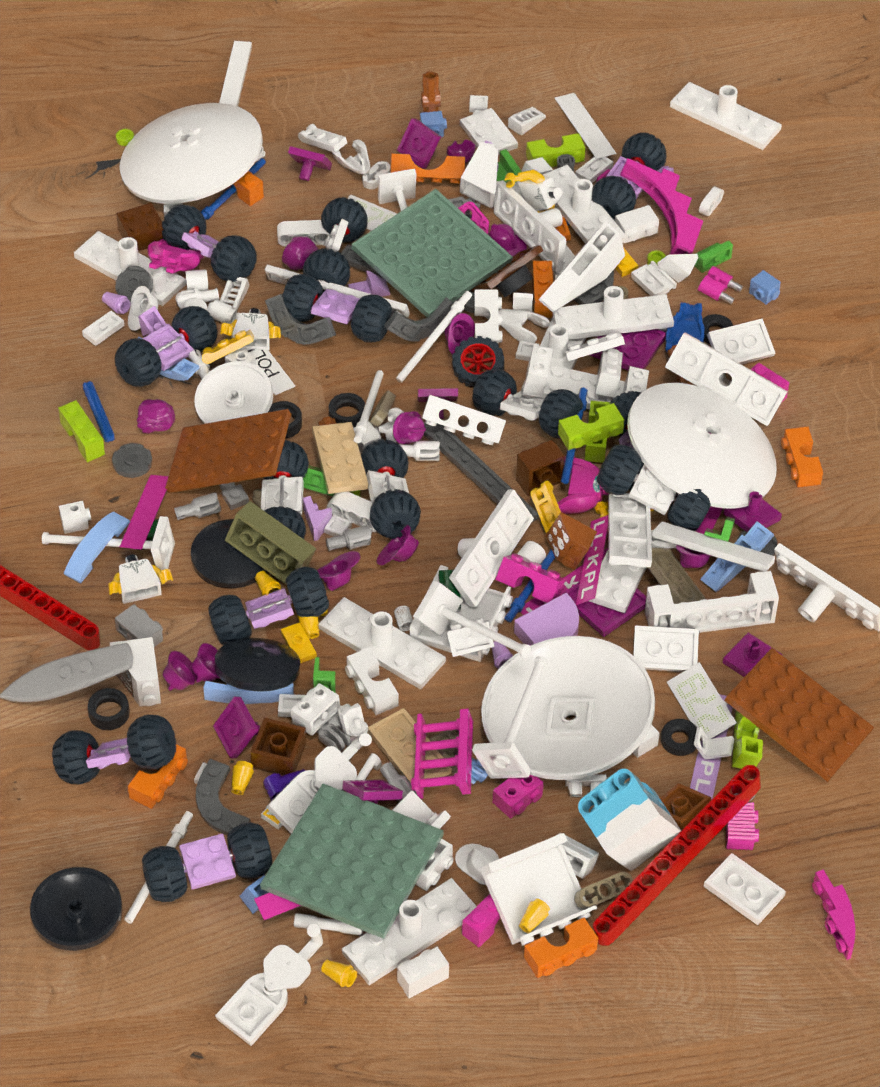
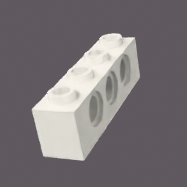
[422,395,506,446]

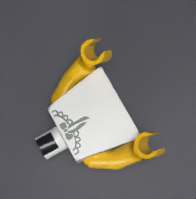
[504,169,562,213]
[220,308,281,350]
[108,554,173,604]

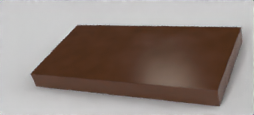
[470,245,544,293]

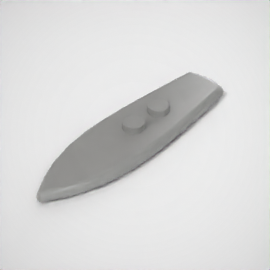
[0,643,133,703]

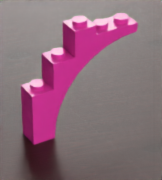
[620,158,703,255]

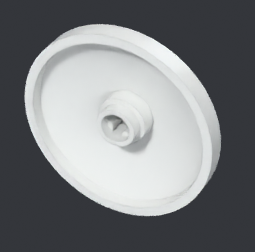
[195,361,273,424]

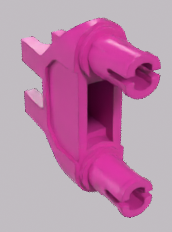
[148,239,204,274]

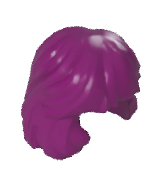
[282,236,318,271]
[137,399,175,434]

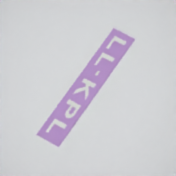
[690,694,732,799]

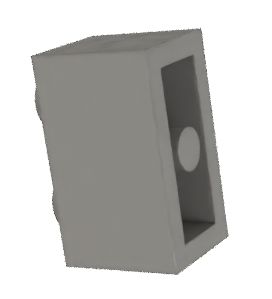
[115,604,163,647]

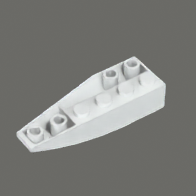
[539,222,625,312]

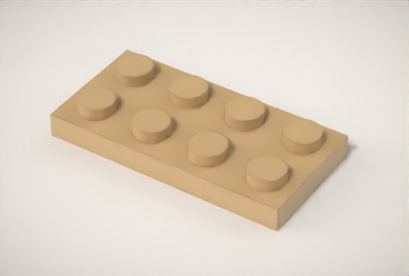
[312,422,368,494]
[368,708,452,783]

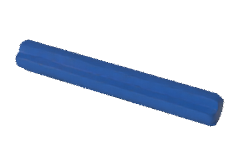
[83,381,115,442]

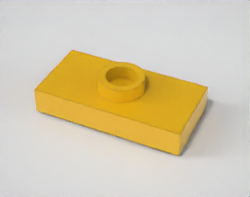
[281,622,317,663]

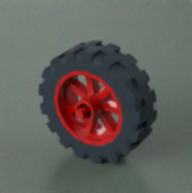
[452,336,504,387]

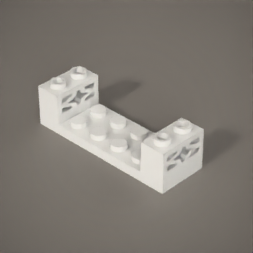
[523,345,649,409]
[645,571,779,633]

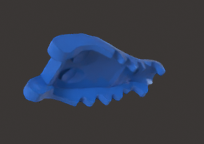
[665,302,705,352]

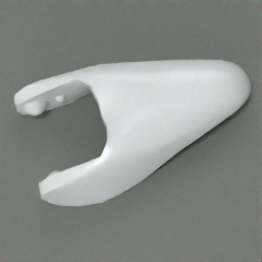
[332,139,370,175]
[498,309,550,343]

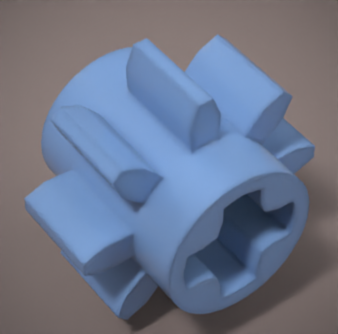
[471,758,488,784]

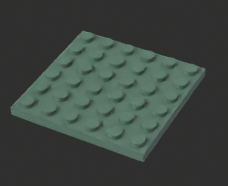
[351,189,513,317]
[260,783,443,939]

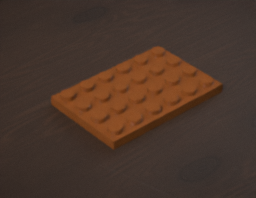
[165,409,291,493]
[724,648,874,782]

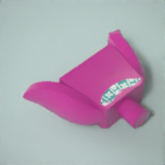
[557,456,609,514]

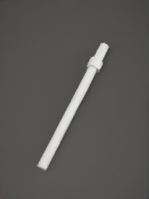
[396,291,472,383]
[354,370,384,443]
[124,811,193,924]

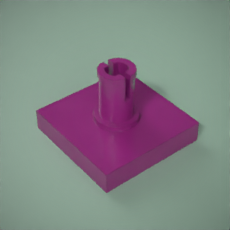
[397,118,441,169]
[288,146,332,181]
[417,388,458,419]
[724,491,782,533]
[722,632,782,677]
[213,696,260,758]
[342,779,403,805]

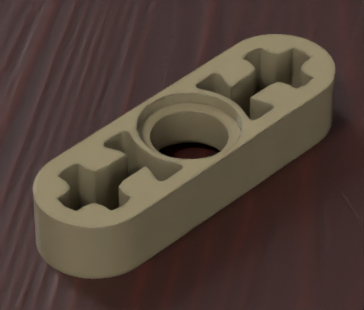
[369,390,396,428]
[574,872,633,909]

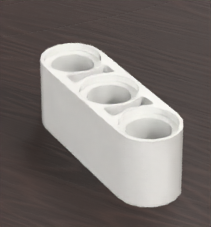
[277,220,331,247]
[327,492,376,532]

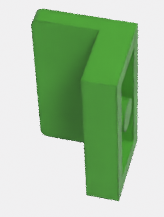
[496,149,522,183]
[694,240,733,273]
[303,465,335,496]
[704,517,735,542]
[313,657,336,693]

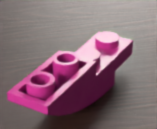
[812,869,855,960]

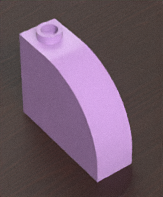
[514,593,579,646]

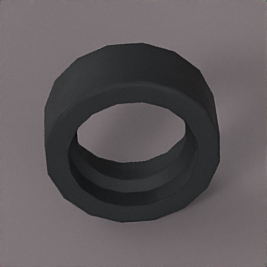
[496,265,533,297]
[328,393,365,428]
[268,401,302,439]
[87,688,130,730]

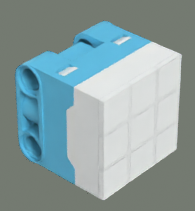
[578,769,681,871]

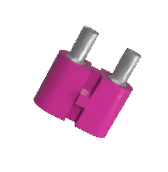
[698,266,743,304]

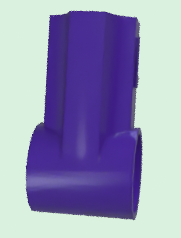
[263,769,306,801]

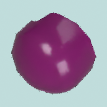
[446,139,476,163]

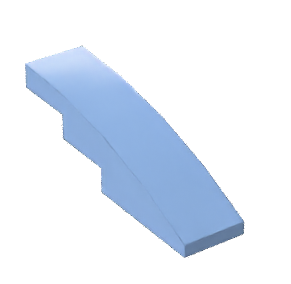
[700,522,774,592]
[203,681,294,704]

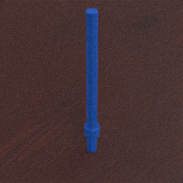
[201,158,266,220]
[561,387,588,484]
[505,549,555,622]

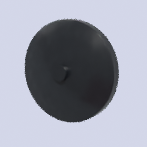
[191,519,268,589]
[214,638,300,691]
[30,867,122,951]

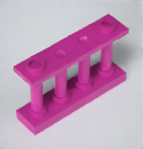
[411,709,473,799]

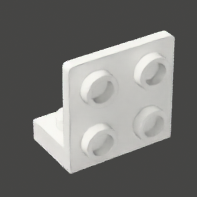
[447,617,495,657]
[392,791,451,829]

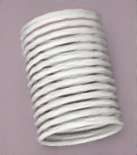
[394,606,413,631]

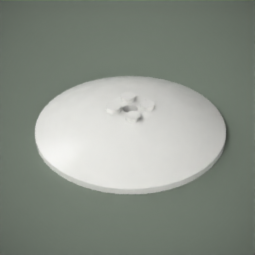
[120,103,263,204]
[628,383,777,508]
[481,636,655,780]

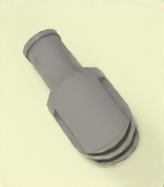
[174,492,221,520]
[326,525,372,551]
[316,723,352,751]
[380,762,418,803]

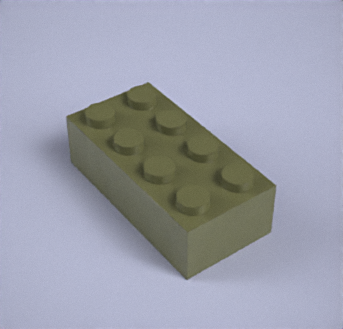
[225,501,316,584]

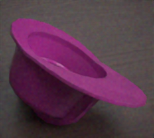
[489,224,527,256]
[444,313,475,355]
[393,411,426,444]
[376,525,419,565]
[676,545,711,568]
[317,551,361,591]
[191,643,220,683]
[162,651,196,691]

